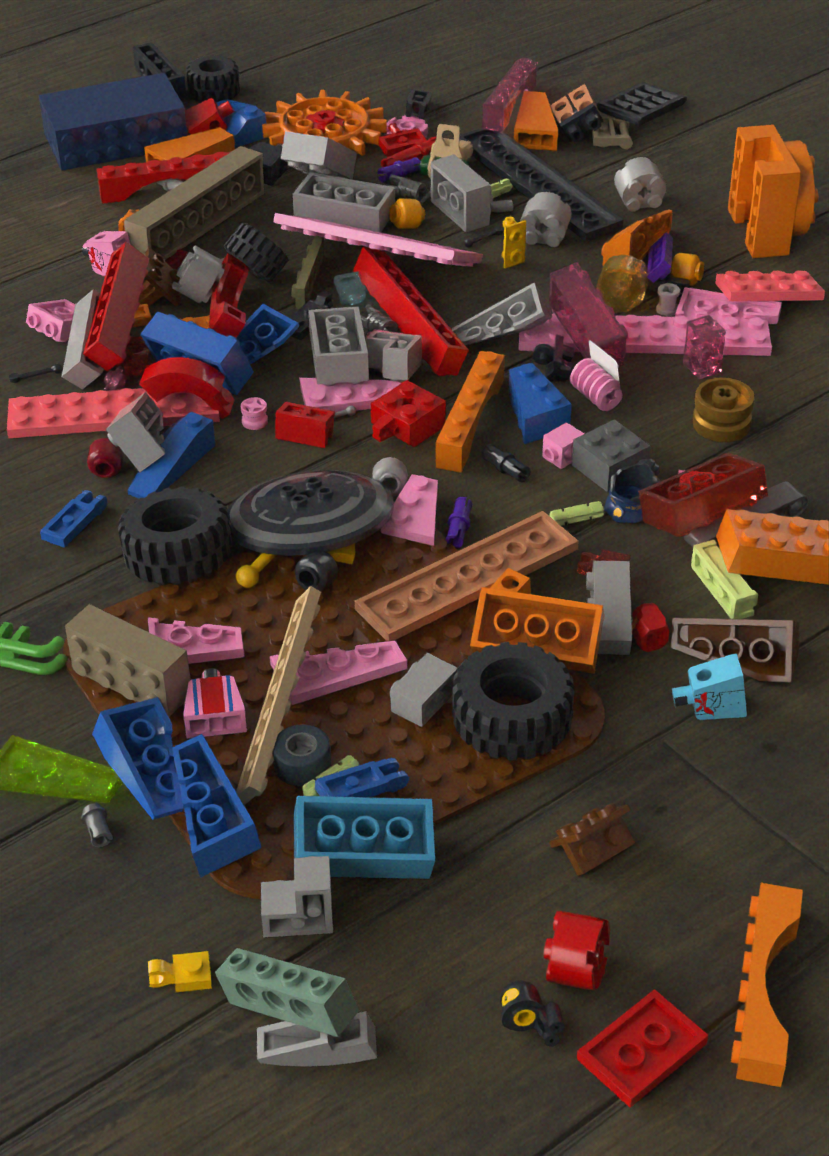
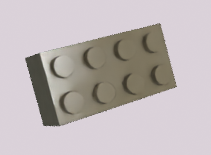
[65,604,190,717]

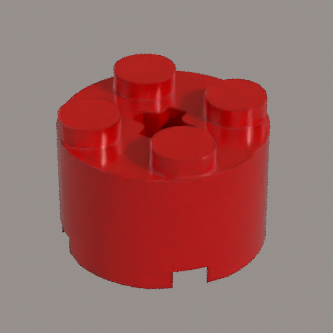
[544,910,610,990]

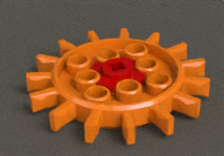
[262,90,387,156]

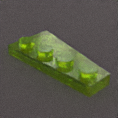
[0,735,123,803]

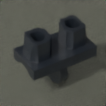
[532,334,574,382]

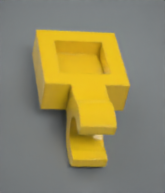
[148,951,212,992]

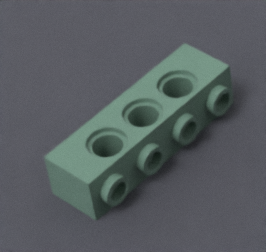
[215,948,359,1037]

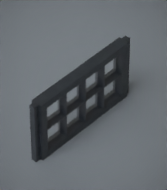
[596,82,687,126]

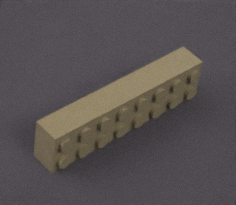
[124,146,264,260]

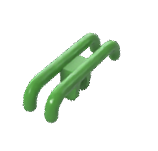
[0,622,68,675]

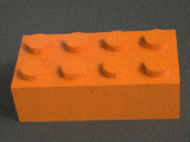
[716,509,829,585]
[470,587,605,674]

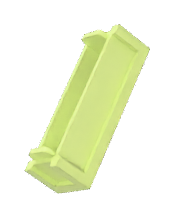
[691,540,758,619]

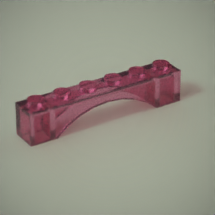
[482,58,537,132]

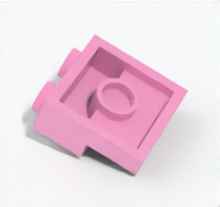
[26,299,75,342]

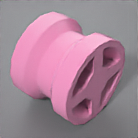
[240,397,268,430]

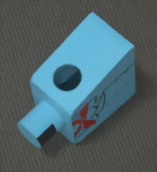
[672,654,747,720]

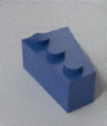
[508,363,572,444]

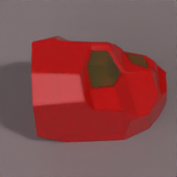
[631,603,669,652]

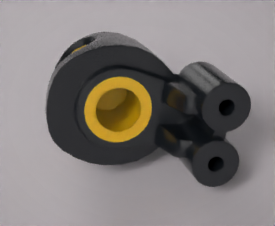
[500,980,565,1047]

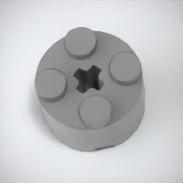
[614,157,666,212]
[520,192,571,247]
[172,245,225,303]

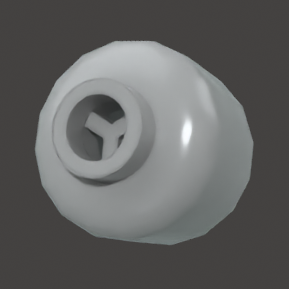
[372,457,408,497]

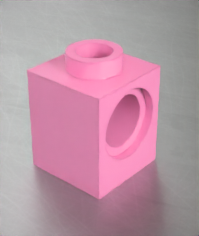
[543,422,584,469]

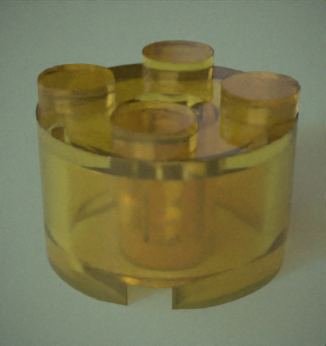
[596,255,649,312]

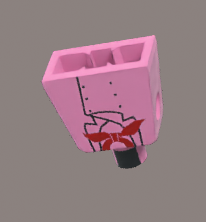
[82,231,131,276]

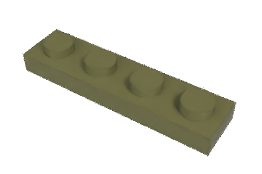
[291,236,325,309]

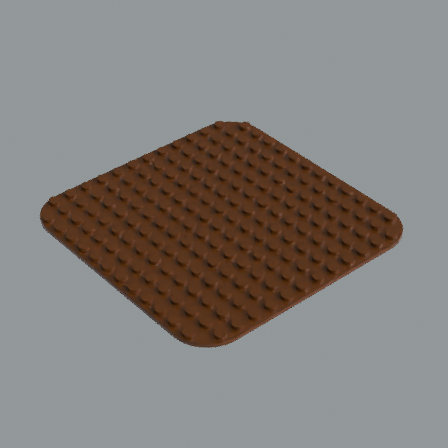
[63,528,605,899]

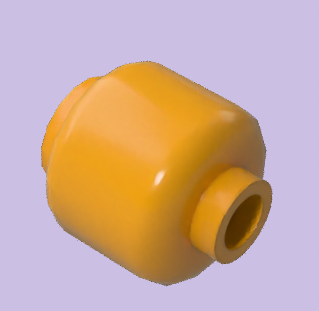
[389,199,425,229]
[670,253,704,286]

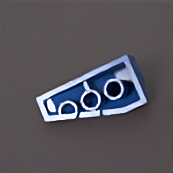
[236,304,300,364]
[128,412,215,499]
[92,697,184,820]

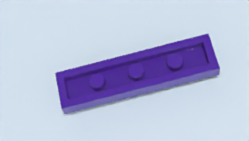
[647,232,673,283]

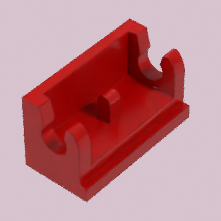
[275,402,335,448]

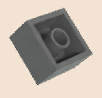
[572,419,651,492]

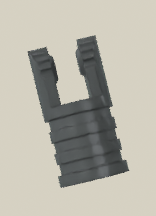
[385,174,427,201]
[360,304,398,333]

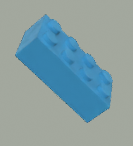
[294,796,435,879]

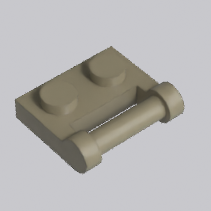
[592,117,633,149]

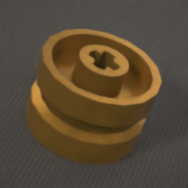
[693,378,755,442]

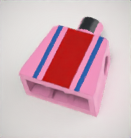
[184,668,247,738]

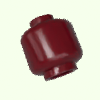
[87,438,124,478]

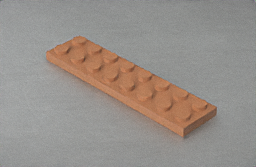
[355,511,579,641]

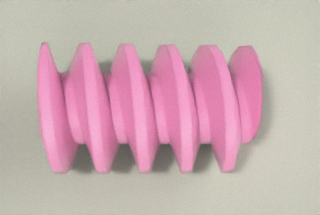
[570,358,622,411]

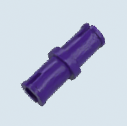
[377,157,421,182]
[445,497,473,549]

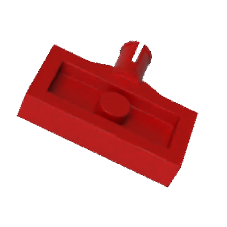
[378,123,426,157]

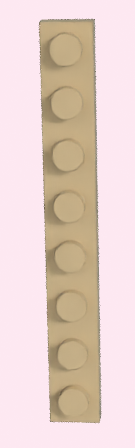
[236,586,321,804]

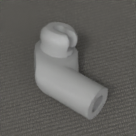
[490,194,513,213]

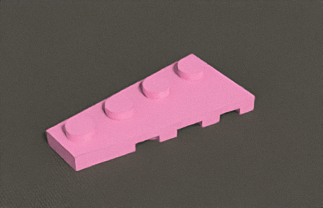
[675,287,782,324]
[300,378,401,413]

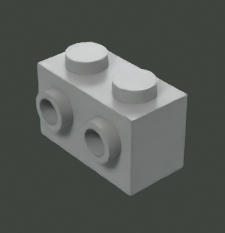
[389,653,458,727]

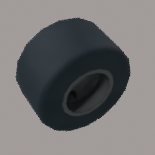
[273,724,331,787]

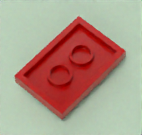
[577,989,708,1108]

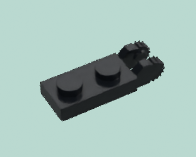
[406,89,432,119]

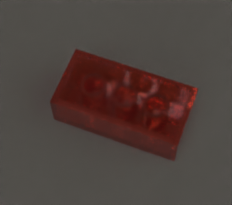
[639,452,768,537]

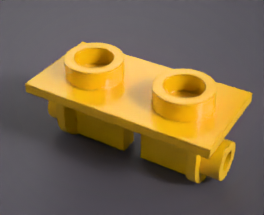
[502,217,526,269]

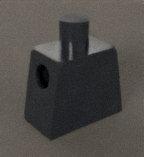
[249,142,287,186]

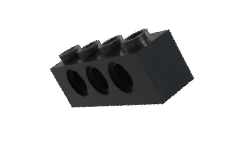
[133,42,187,100]

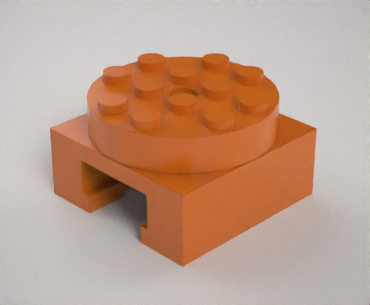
[728,125,818,258]

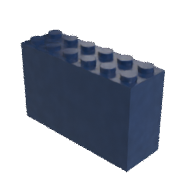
[39,73,187,171]

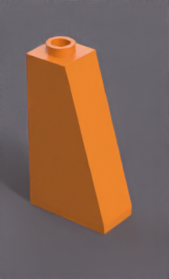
[514,91,558,151]
[144,127,235,180]

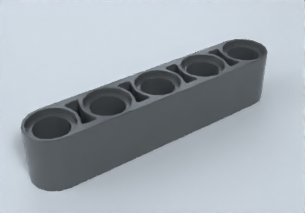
[683,481,809,548]

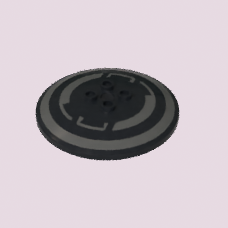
[227,470,394,556]

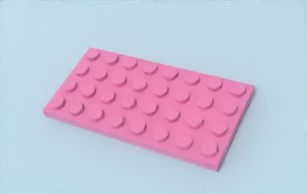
[273,213,483,267]

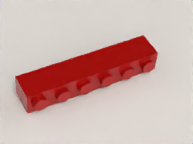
[83,242,149,372]

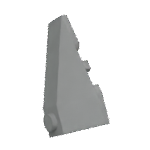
[451,283,552,346]

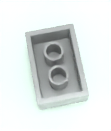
[431,154,492,232]

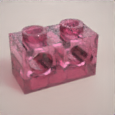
[683,315,726,379]

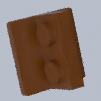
[139,248,181,307]
[549,803,635,875]

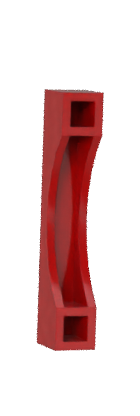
[96,152,230,204]
[208,253,249,338]

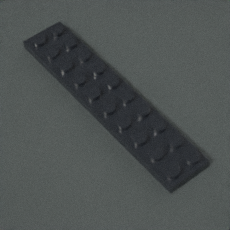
[459,124,623,241]

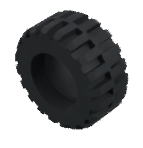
[118,487,232,585]
[452,642,574,761]

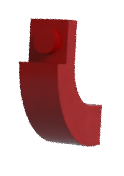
[139,357,235,419]

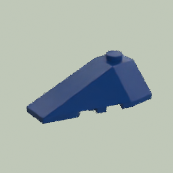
[216,99,266,148]

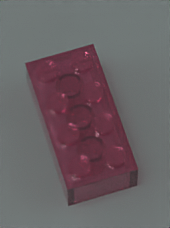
[549,262,628,368]

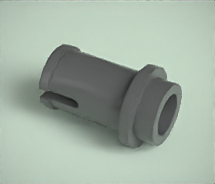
[81,803,113,847]

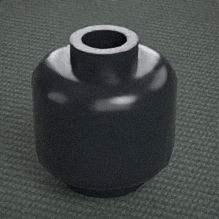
[295,551,338,591]

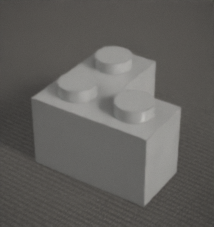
[366,331,422,383]
[261,856,333,937]

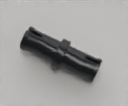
[481,444,531,482]

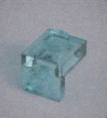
[334,272,367,305]

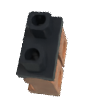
[550,84,604,142]

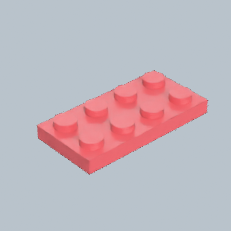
[715,270,825,301]

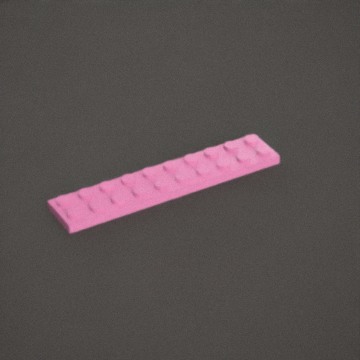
[519,313,772,356]

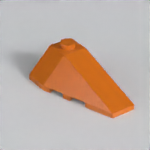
[601,210,673,273]

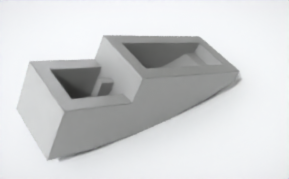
[257,1011,377,1066]

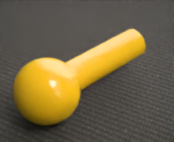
[236,553,276,588]

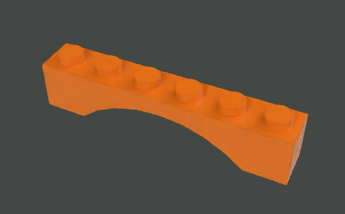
[436,351,505,473]
[731,883,803,1087]

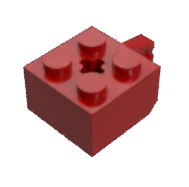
[371,380,446,447]

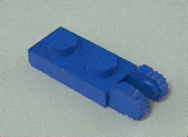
[40,490,108,548]
[315,758,410,798]

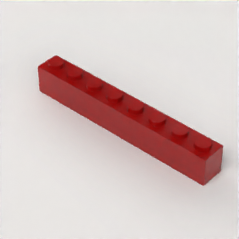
[353,246,469,376]

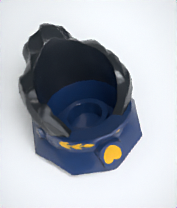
[604,458,661,523]

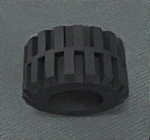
[186,56,240,102]
[224,222,289,283]

